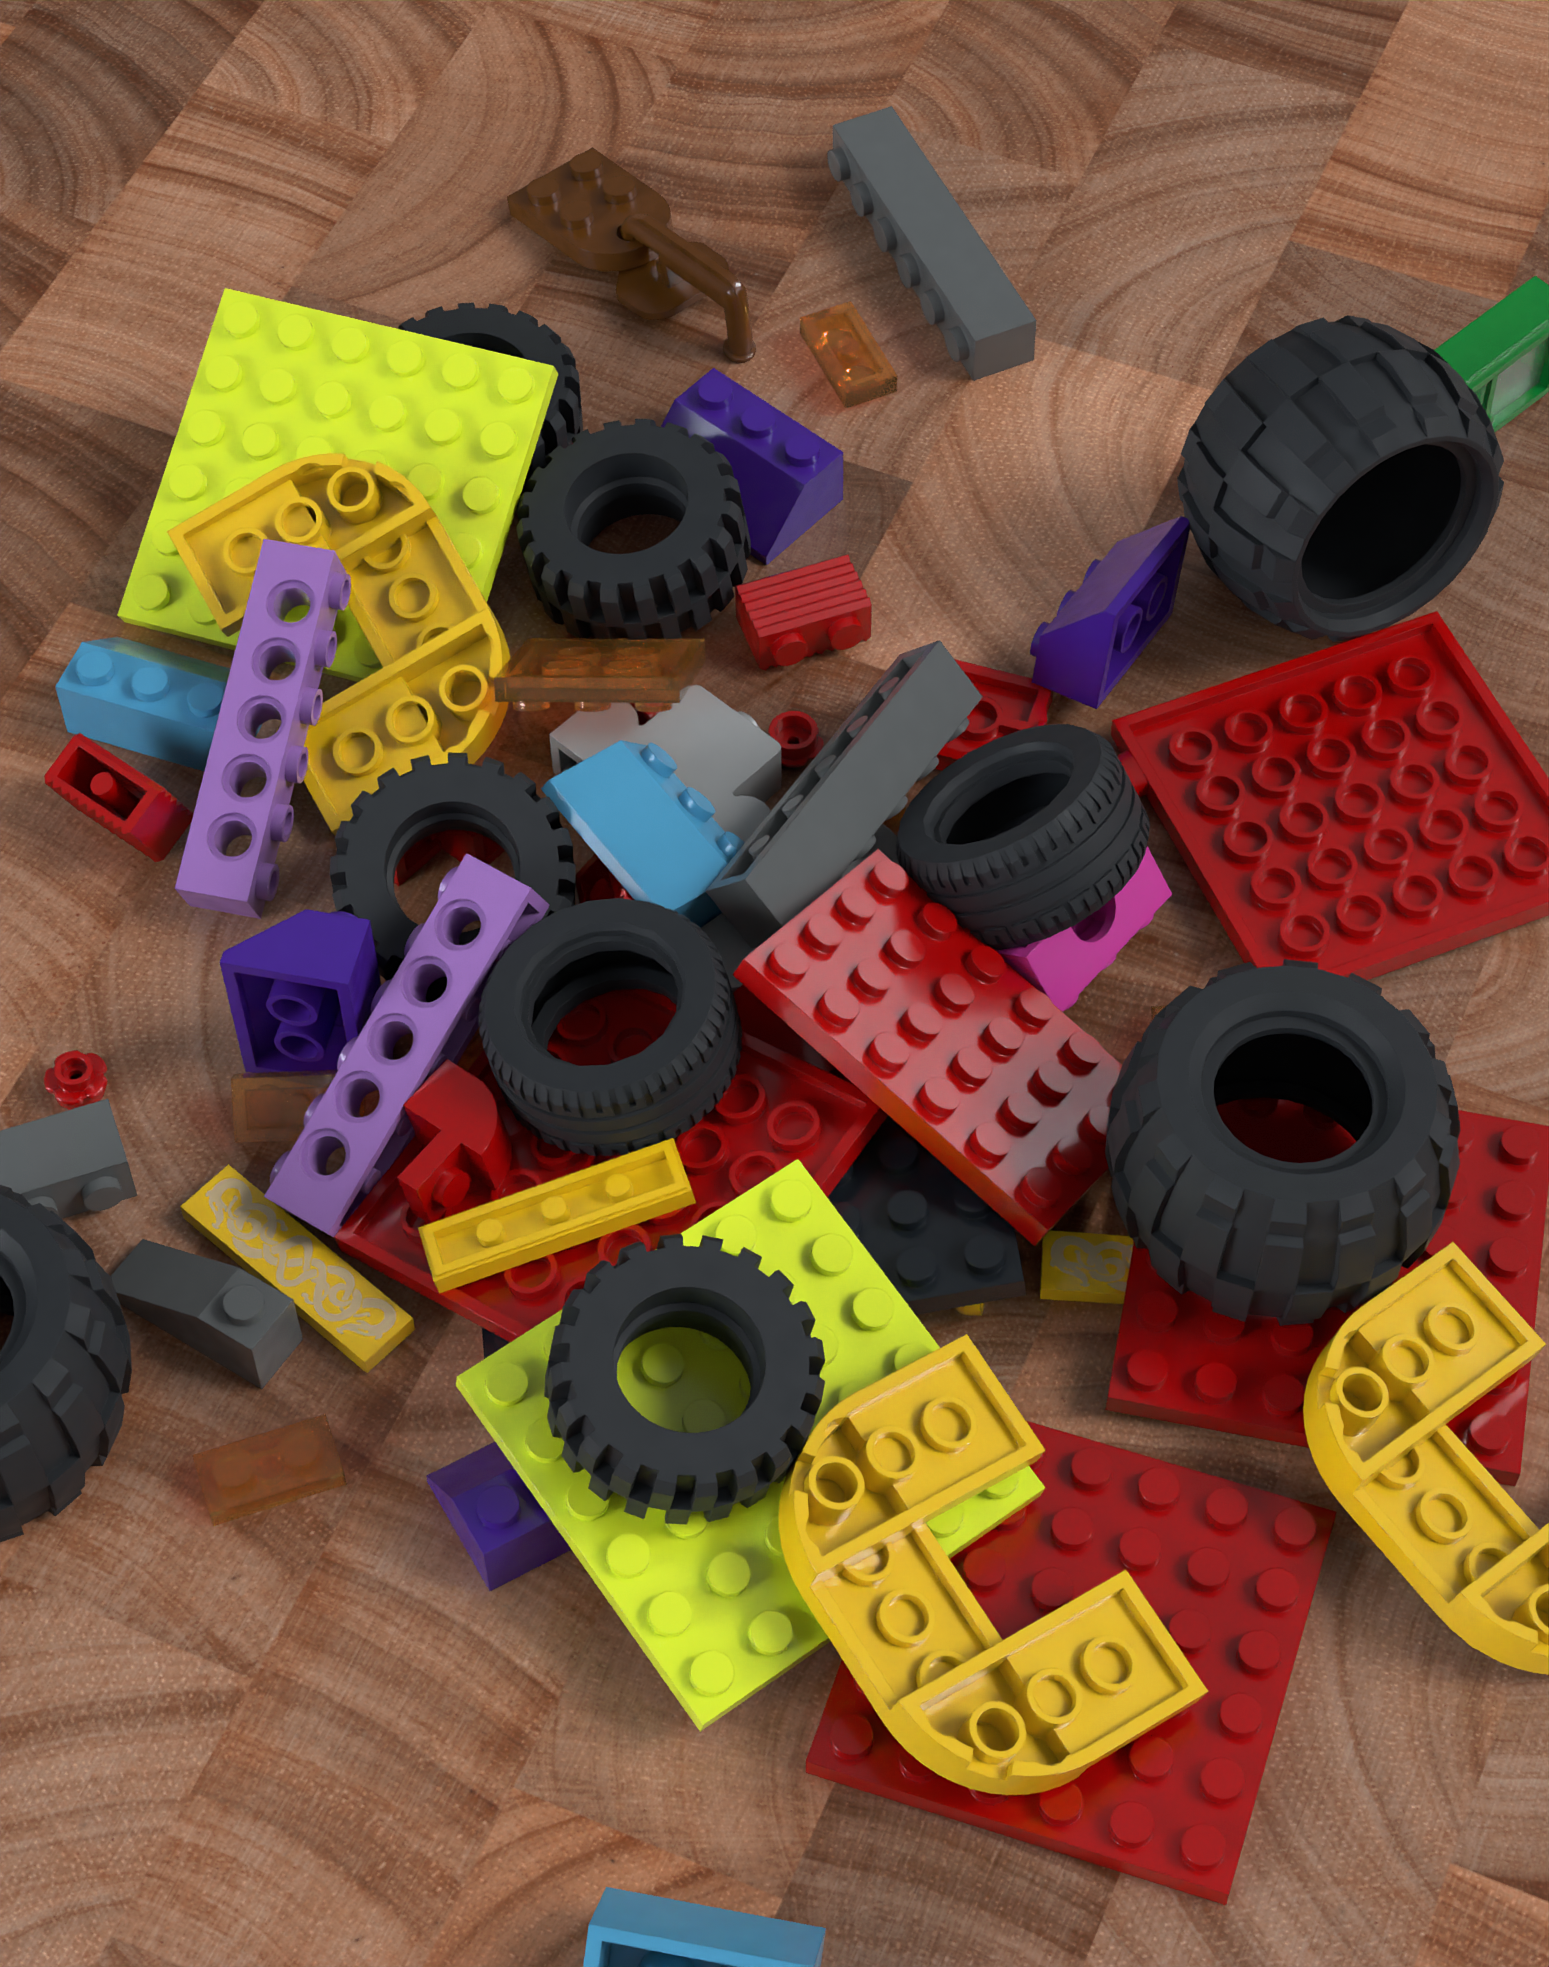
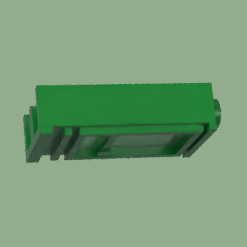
[1435,276,1549,432]

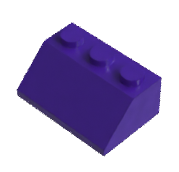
[661,368,843,565]
[1030,516,1190,709]
[220,909,381,1086]
[426,1442,571,1591]

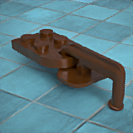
[507,147,756,363]

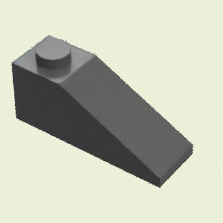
[110,1239,303,1389]

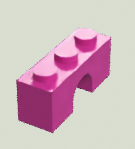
[996,846,1172,1012]

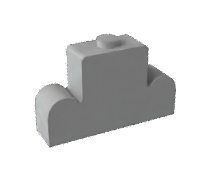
[549,685,782,842]

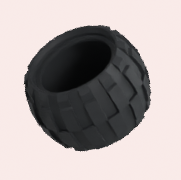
[1177,315,1504,642]
[1105,959,1461,1326]
[0,1185,132,1542]

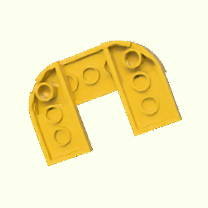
[167,453,512,836]
[1303,1242,1549,1675]
[779,1334,1208,1795]

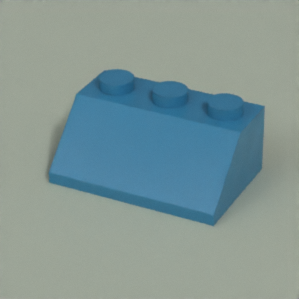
[55,637,262,771]
[541,740,745,928]
[583,1887,826,1967]

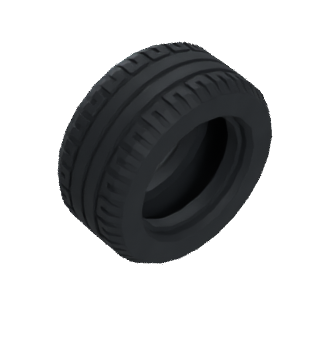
[896,724,1150,950]
[478,898,742,1156]

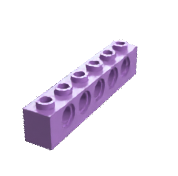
[175,539,351,919]
[264,853,550,1237]

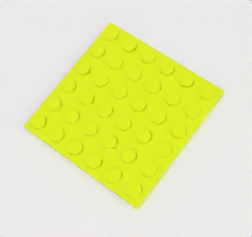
[117,288,558,682]
[456,1159,1045,1732]

